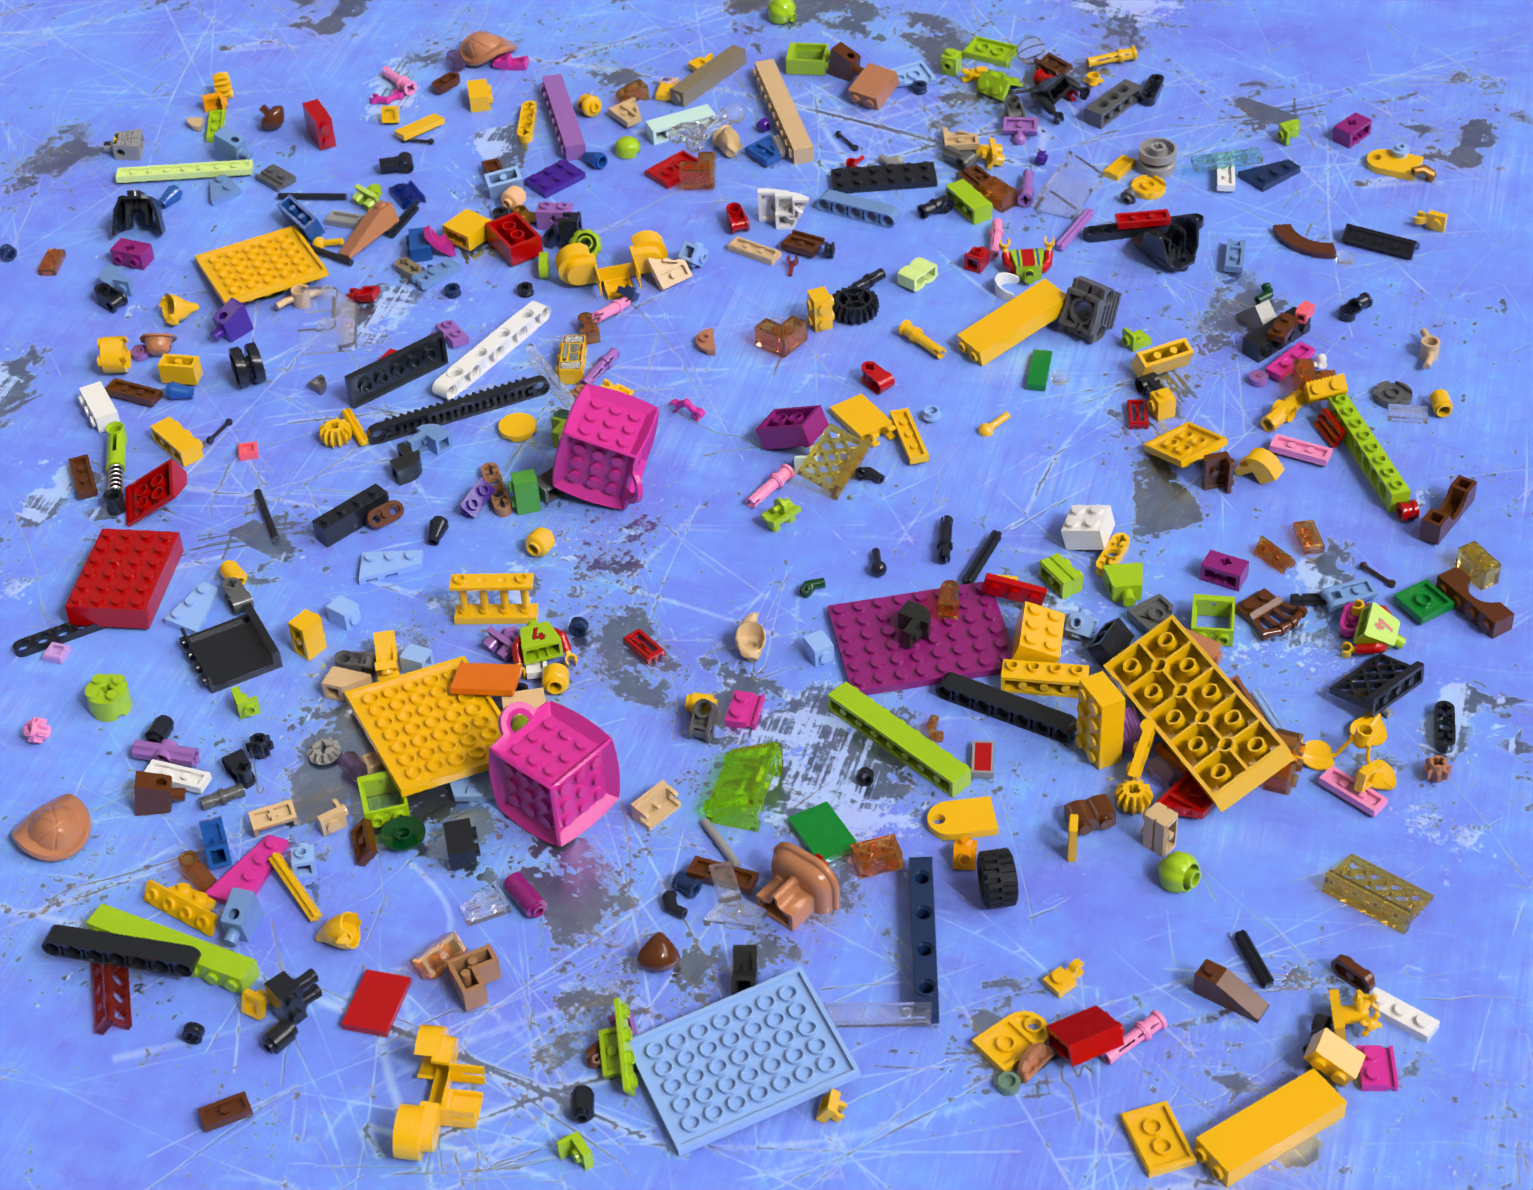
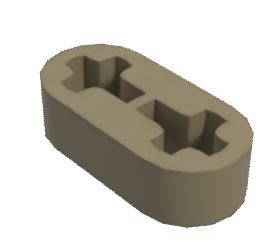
[394,257,423,280]

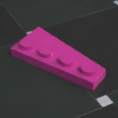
[205,834,289,905]

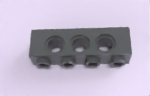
[1084,79,1141,129]

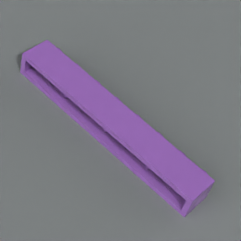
[540,74,586,161]

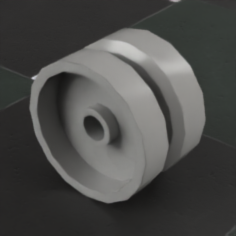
[1138,137,1177,179]

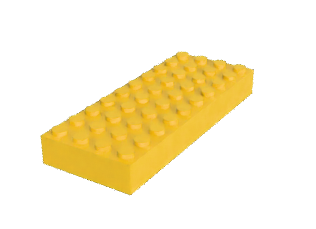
[1103,614,1295,813]

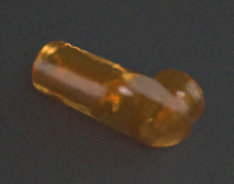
[926,715,944,743]

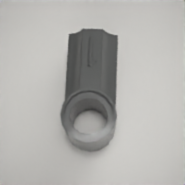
[942,145,978,172]

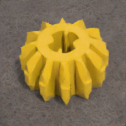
[212,72,234,99]
[319,417,352,448]
[1114,777,1153,816]

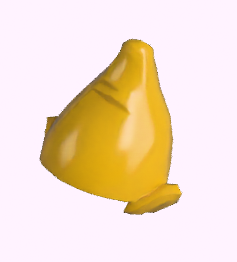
[158,294,199,325]
[315,912,361,950]

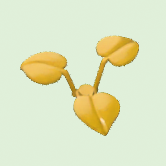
[1296,713,1397,790]

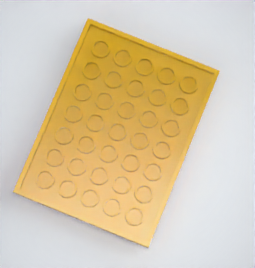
[344,656,514,797]

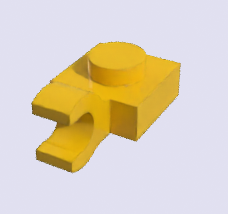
[961,66,988,83]
[1413,210,1448,233]
[1043,958,1084,998]

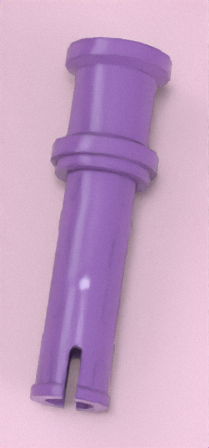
[1017,169,1034,207]

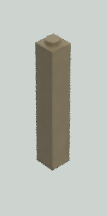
[670,45,746,107]

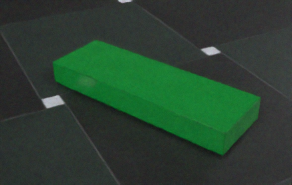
[1026,349,1053,391]

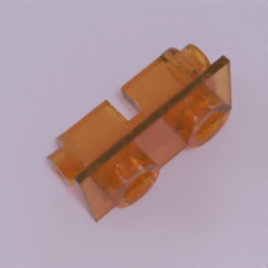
[1254,535,1296,574]

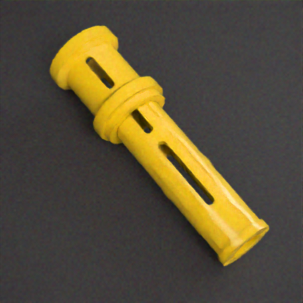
[1086,45,1137,68]
[898,320,946,359]

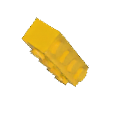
[1001,659,1089,698]

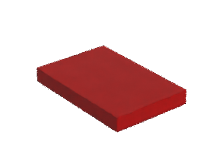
[644,150,706,189]
[341,969,412,1037]

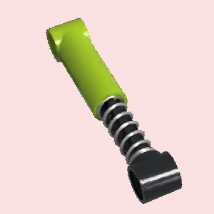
[103,421,128,516]

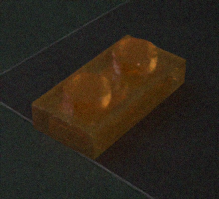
[37,248,66,276]
[1293,520,1325,555]

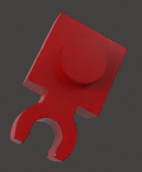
[346,285,380,303]

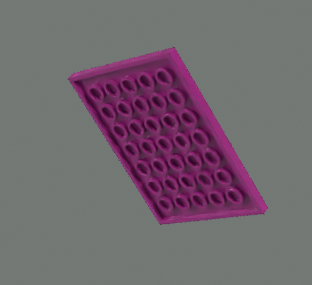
[827,582,1013,695]

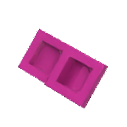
[492,53,530,71]
[423,225,456,257]

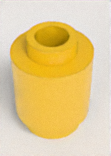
[1429,389,1453,417]
[220,560,247,585]
[685,692,718,715]

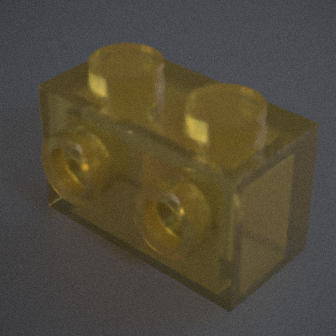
[1455,541,1501,590]

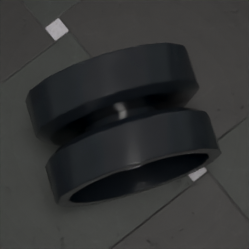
[228,342,266,388]

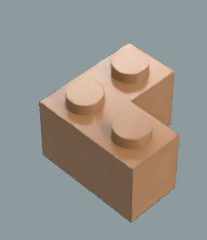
[446,944,502,1012]

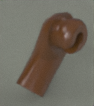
[585,1039,601,1069]

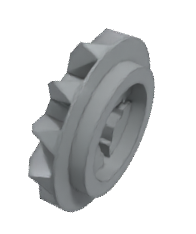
[306,737,341,765]

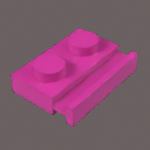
[725,690,765,730]
[1356,1045,1399,1092]

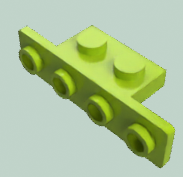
[598,997,638,1097]

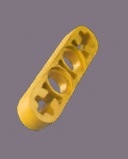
[517,100,537,144]

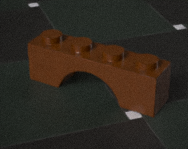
[1419,475,1477,545]
[1436,566,1515,639]

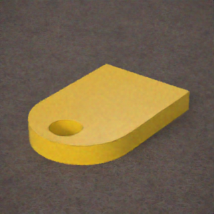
[1366,149,1424,181]
[927,796,998,841]
[972,1011,1049,1073]

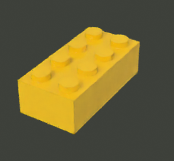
[1075,671,1126,770]

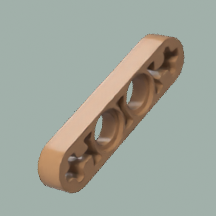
[481,462,512,517]

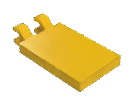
[830,393,896,447]

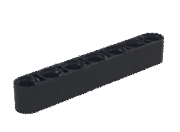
[935,672,1077,743]
[41,924,201,977]

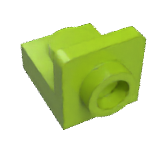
[1277,119,1301,146]
[1121,327,1152,352]
[551,417,566,448]
[230,686,261,719]
[556,1131,594,1171]

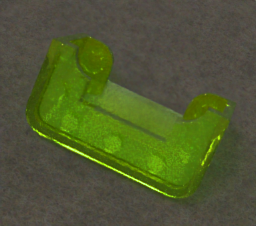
[703,741,784,832]

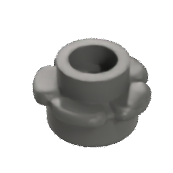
[1120,188,1137,205]

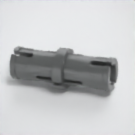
[199,783,246,811]

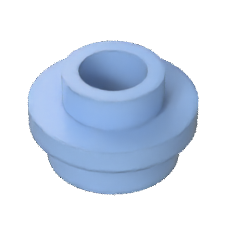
[1392,143,1410,159]
[922,405,941,423]

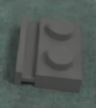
[255,164,297,192]

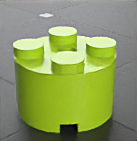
[85,673,133,722]

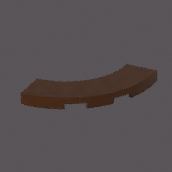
[1273,224,1337,259]

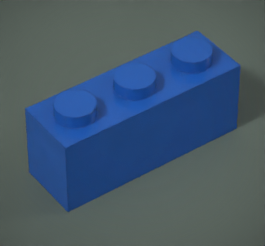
[277,194,325,243]

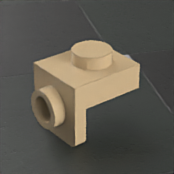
[317,798,349,837]

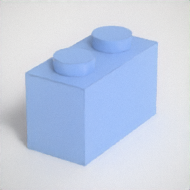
[484,165,524,200]

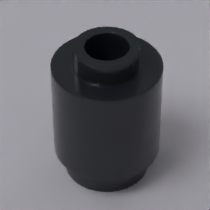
[145,715,174,743]
[262,1019,298,1054]
[569,1085,595,1123]

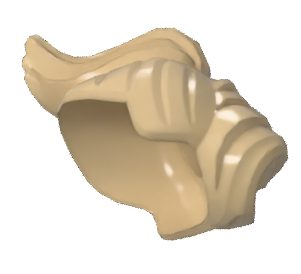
[712,124,743,158]
[735,612,766,662]

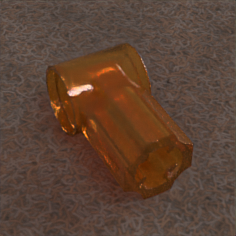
[178,850,217,892]

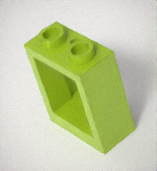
[786,42,831,75]
[1191,594,1236,647]
[357,771,410,828]

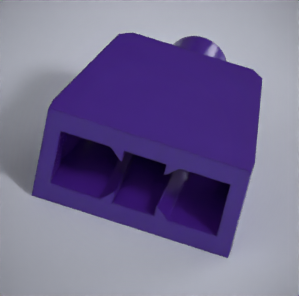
[210,297,254,342]

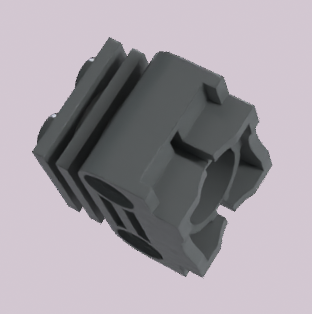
[1059,276,1122,343]

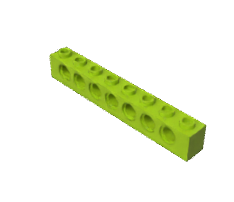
[1327,394,1411,513]

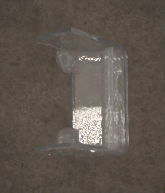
[297,285,359,355]

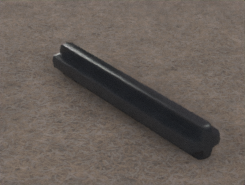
[962,530,1002,585]

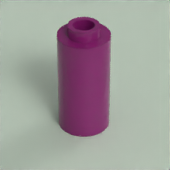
[503,872,547,918]

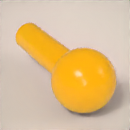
[312,237,344,248]
[978,411,1011,437]

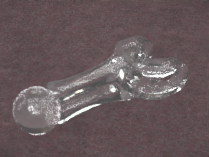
[668,102,745,153]

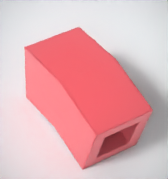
[1295,300,1315,324]

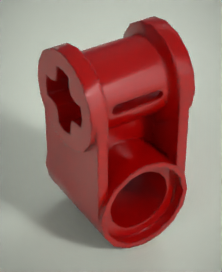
[726,202,750,234]
[861,361,895,395]

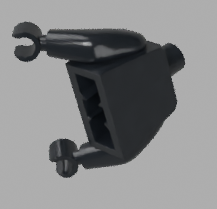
[1031,73,1090,125]

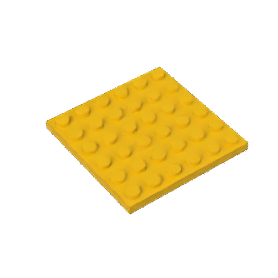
[194,225,329,304]

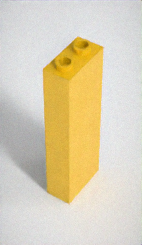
[957,278,1066,366]
[1194,1068,1347,1187]

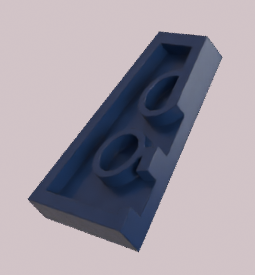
[1238,159,1301,192]

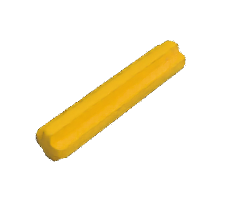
[342,408,369,446]

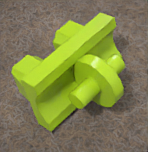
[352,183,382,210]
[761,497,801,533]

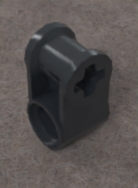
[94,283,128,313]
[221,749,256,789]

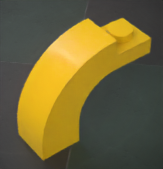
[373,630,400,681]

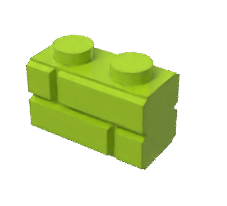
[1038,553,1084,599]

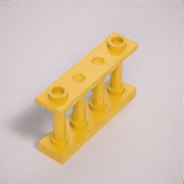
[449,573,539,624]

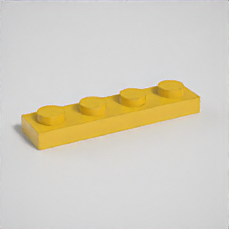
[890,408,929,465]

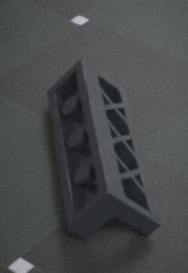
[1341,223,1420,259]

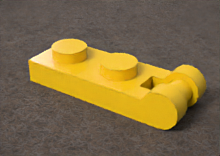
[1126,719,1156,781]

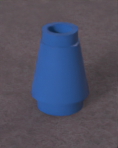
[583,151,608,169]
[159,185,183,209]
[165,381,194,400]

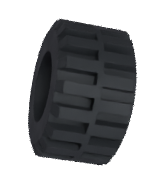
[977,848,1018,909]

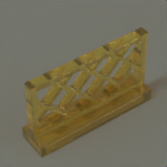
[797,423,873,501]
[1322,853,1434,934]

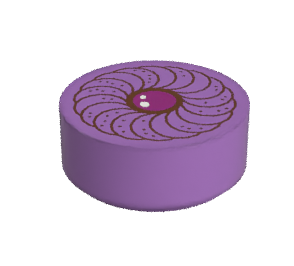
[131,344,150,361]
[1249,370,1268,387]

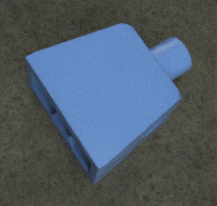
[214,126,253,161]
[220,887,264,947]

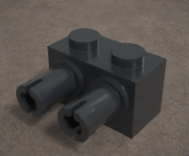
[264,968,323,1025]

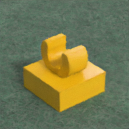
[381,106,399,123]
[241,988,268,1021]
[816,1088,847,1123]

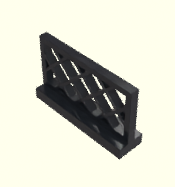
[1329,653,1424,718]

